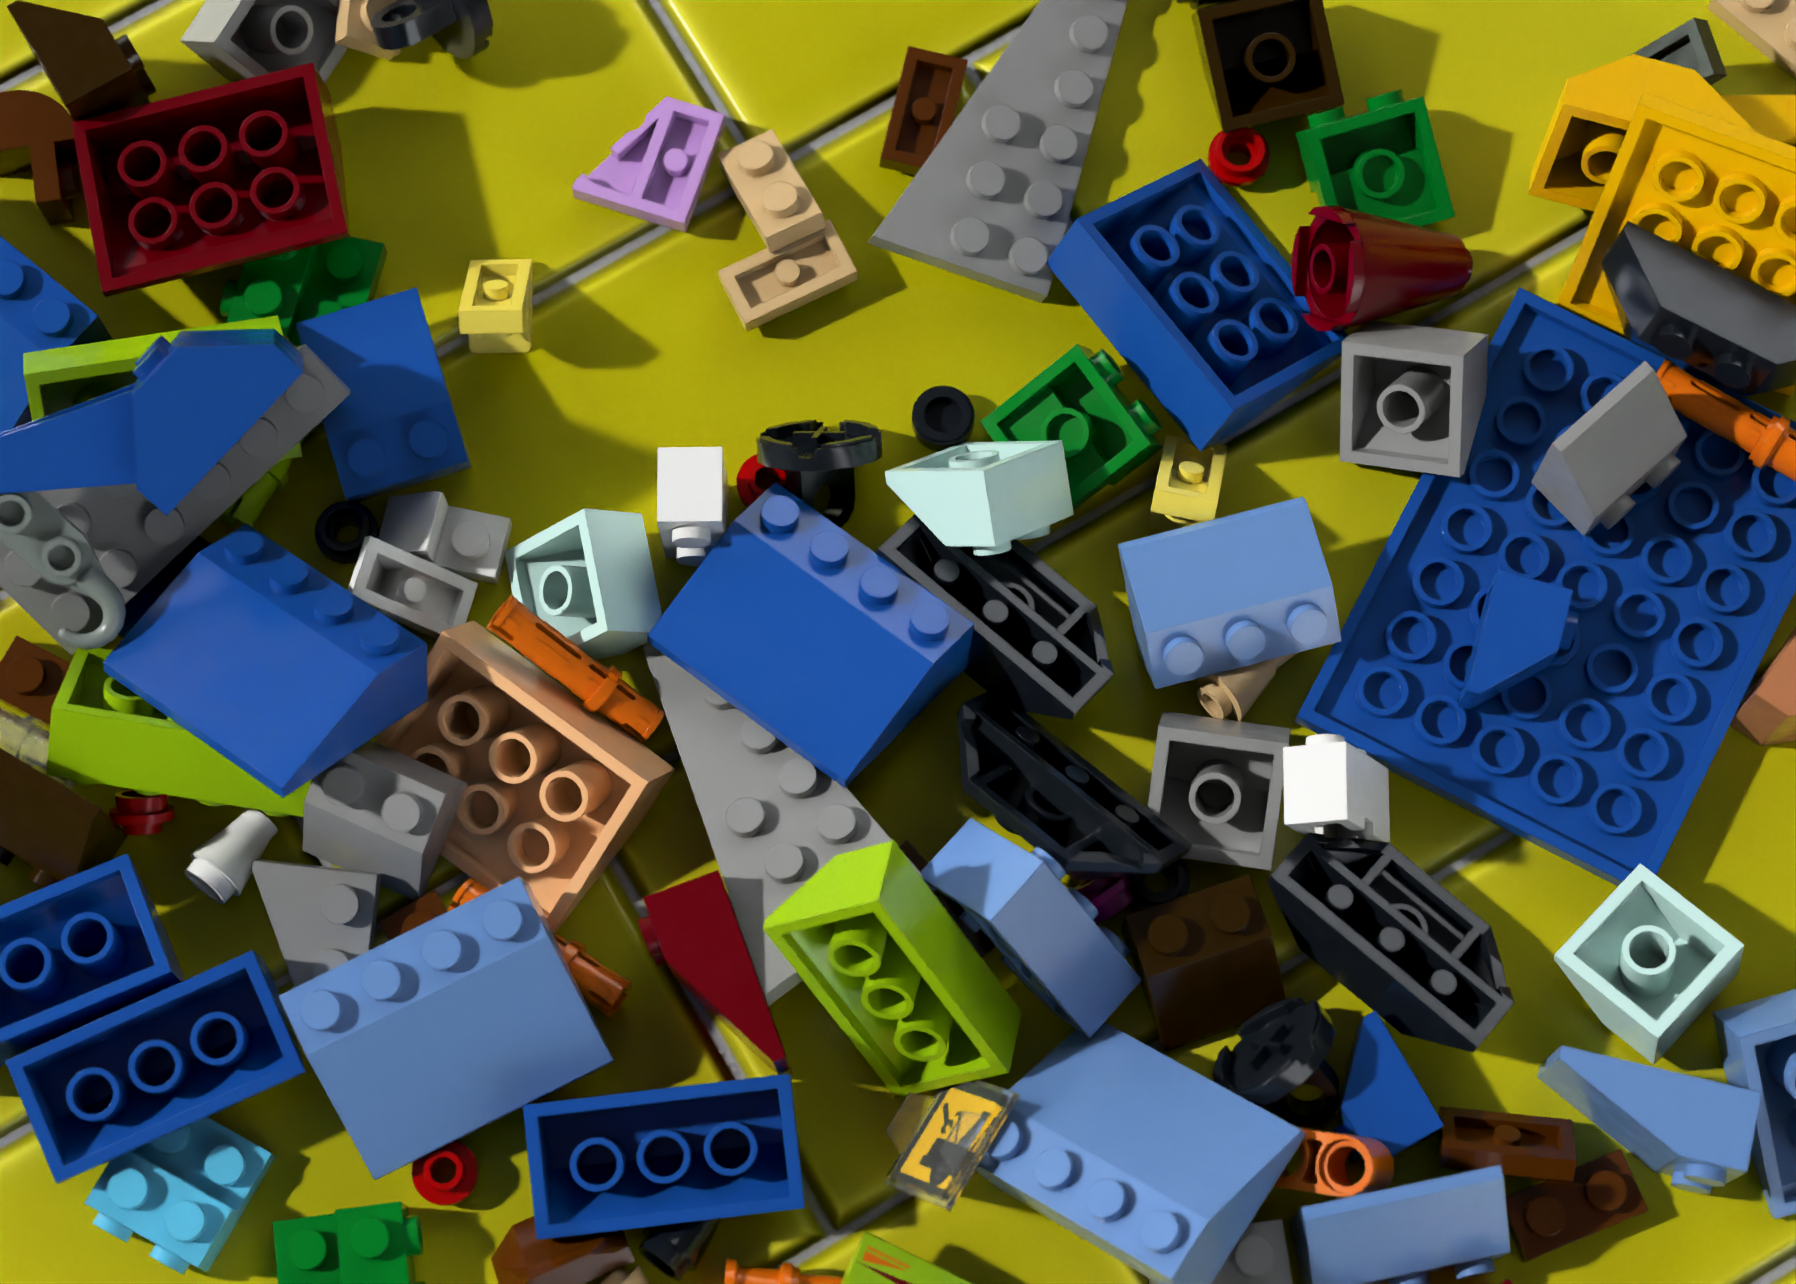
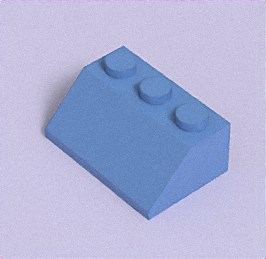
[1118,497,1342,689]
[1288,1165,1510,1284]

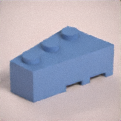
[920,818,1142,1038]

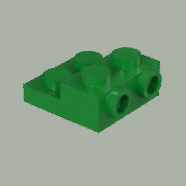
[1295,89,1455,227]
[220,236,387,348]
[980,344,1163,523]
[273,1201,426,1284]

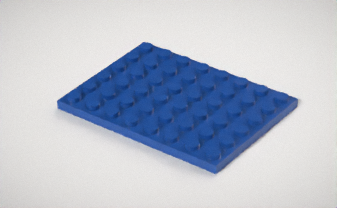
[1294,287,1796,886]

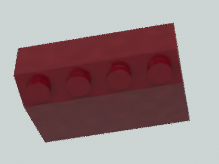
[71,62,350,297]

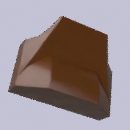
[491,1216,635,1284]

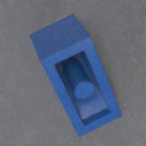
[1458,570,1579,709]
[1333,1010,1444,1167]

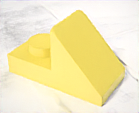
[458,259,533,353]
[1148,434,1227,531]

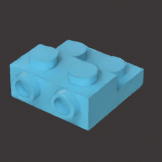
[84,1117,276,1275]

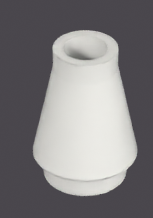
[184,808,278,904]

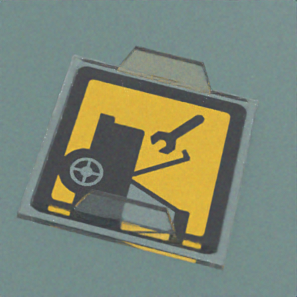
[885,1080,1020,1211]

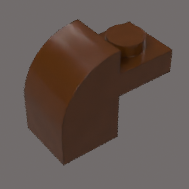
[0,90,81,226]

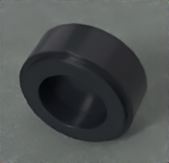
[912,386,975,452]

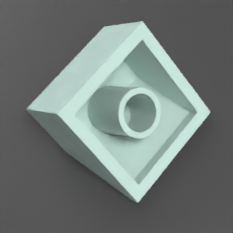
[885,440,1074,556]
[505,508,662,671]
[1554,863,1744,1065]

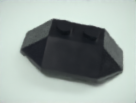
[1601,221,1796,397]
[876,514,1114,720]
[957,688,1192,881]
[1267,833,1515,1053]

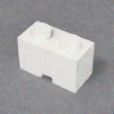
[657,447,729,566]
[1283,734,1390,843]

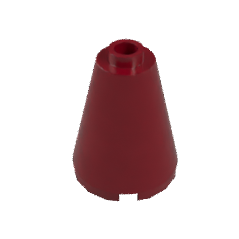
[1291,205,1473,332]

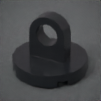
[370,0,493,59]
[757,420,882,528]
[1213,998,1339,1127]

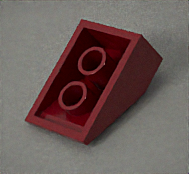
[638,870,793,1075]

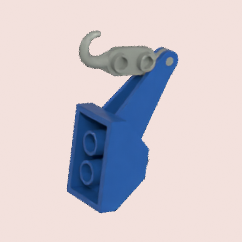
[0,329,304,650]

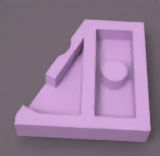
[572,96,726,233]

